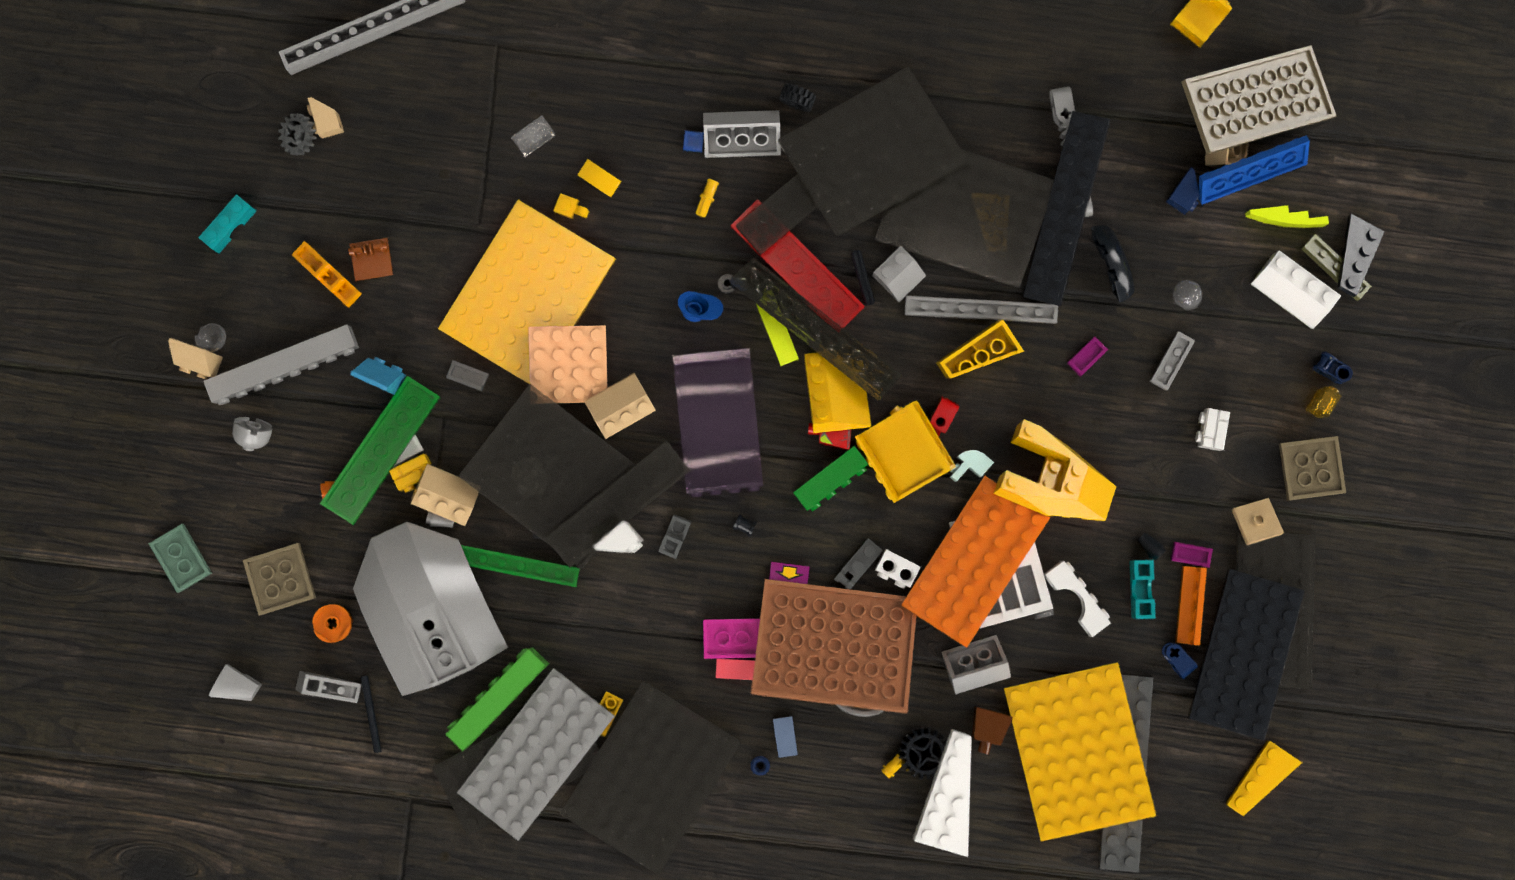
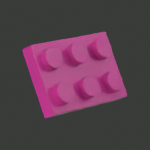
[703,619,760,659]

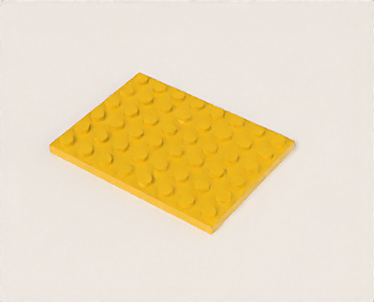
[438,200,616,384]
[1004,662,1156,841]

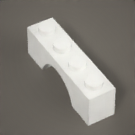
[1044,561,1111,637]

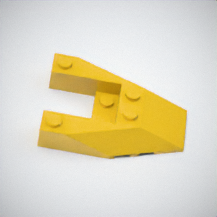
[993,419,1116,521]

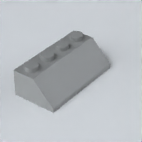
[703,110,781,158]

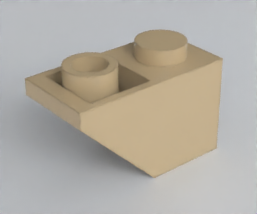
[307,97,344,139]

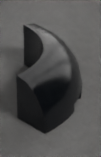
[1091,225,1135,303]

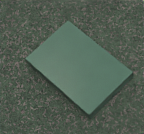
[148,524,212,593]

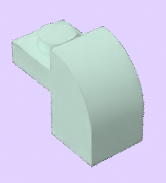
[950,450,994,482]

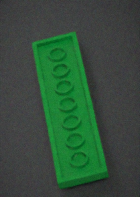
[320,376,440,525]

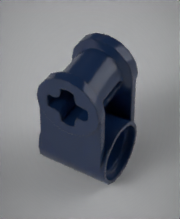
[1312,352,1353,384]
[1161,642,1198,679]

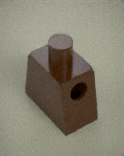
[972,706,1013,755]

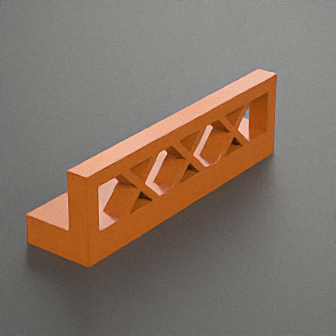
[1175,566,1207,646]

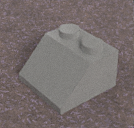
[872,246,926,302]

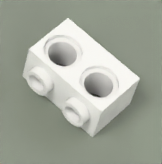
[875,549,920,589]

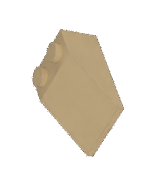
[169,338,223,380]

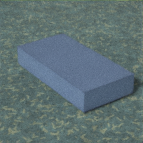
[773,716,798,758]

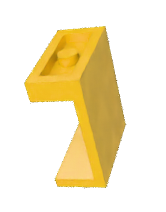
[1171,0,1232,47]

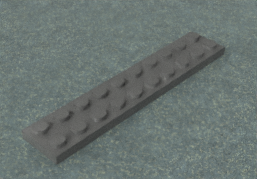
[1099,674,1153,872]

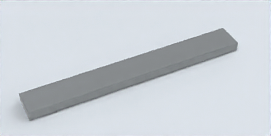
[904,296,1058,324]

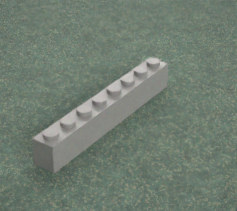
[203,325,359,405]

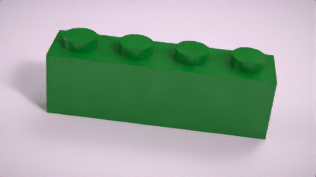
[793,446,868,512]

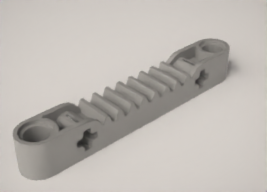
[1049,87,1093,217]

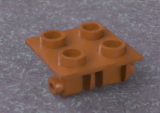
[348,238,393,281]

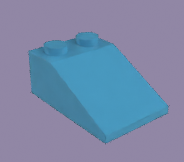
[350,357,406,395]

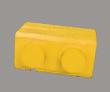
[389,454,431,493]

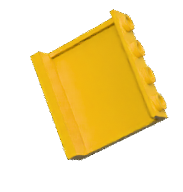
[855,400,956,503]

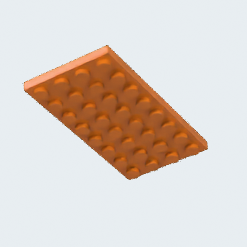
[901,476,1050,648]

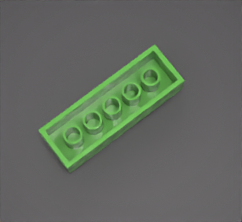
[446,648,549,751]

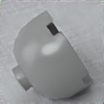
[232,417,272,451]

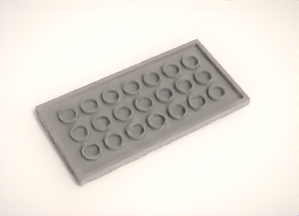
[457,668,615,841]

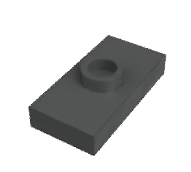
[446,360,489,392]

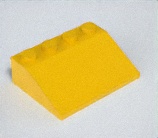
[804,352,871,433]

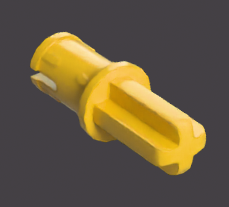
[696,179,719,217]

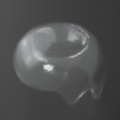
[1173,280,1203,310]
[195,323,227,352]

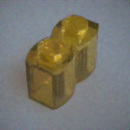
[1306,386,1341,418]

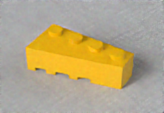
[936,319,1024,379]

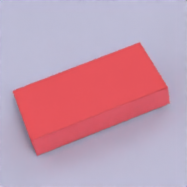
[716,659,755,680]

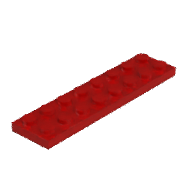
[731,199,865,334]

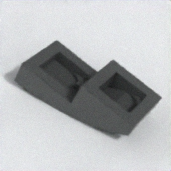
[658,514,692,559]

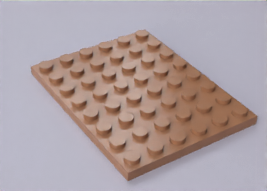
[751,579,916,713]

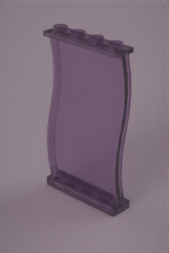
[673,348,763,497]

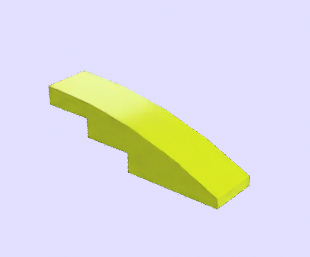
[1245,205,1329,228]
[753,290,799,366]

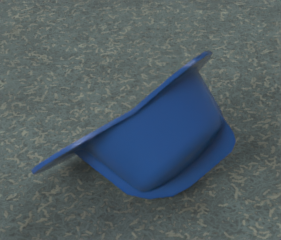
[678,291,723,322]

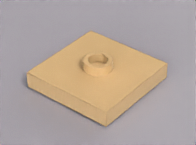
[1232,498,1284,545]

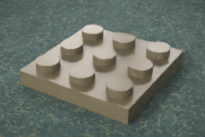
[1279,436,1346,501]
[243,543,316,616]

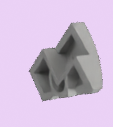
[209,664,262,701]

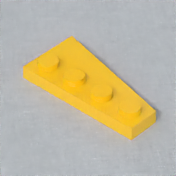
[1226,740,1302,816]

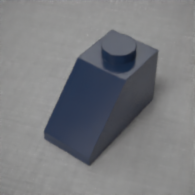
[1166,167,1200,215]

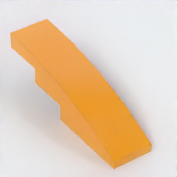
[292,241,362,308]

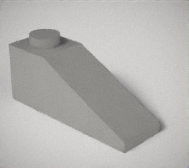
[295,671,362,703]

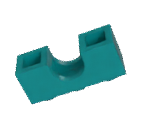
[198,194,256,253]
[1130,560,1155,619]

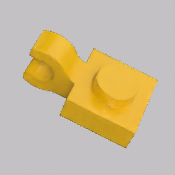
[554,193,589,219]

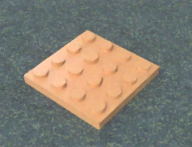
[529,325,607,404]

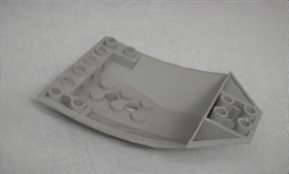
[353,522,508,696]

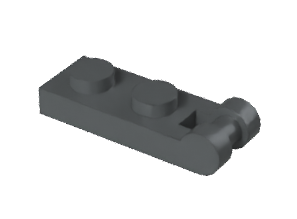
[834,538,883,590]

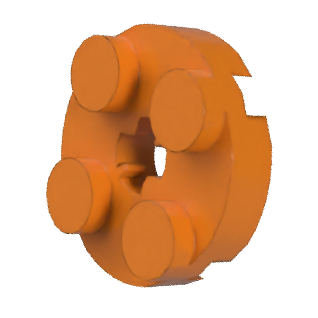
[312,604,353,643]

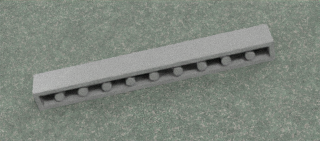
[279,0,465,75]

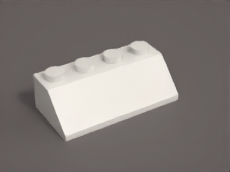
[1251,250,1341,329]
[594,521,644,553]

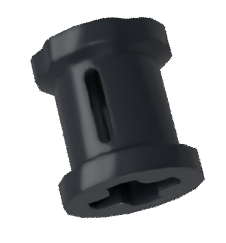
[733,514,757,537]

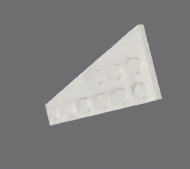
[913,729,971,857]

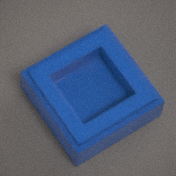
[683,130,704,152]

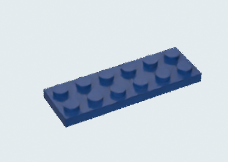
[1198,136,1310,205]

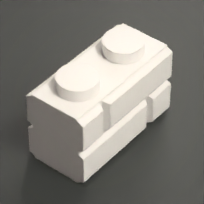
[1195,408,1230,451]

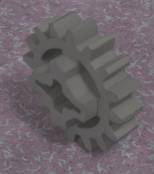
[278,113,317,155]

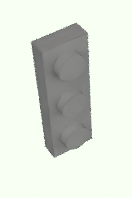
[1149,331,1195,391]

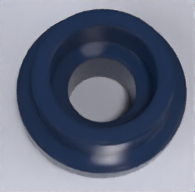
[751,756,770,776]

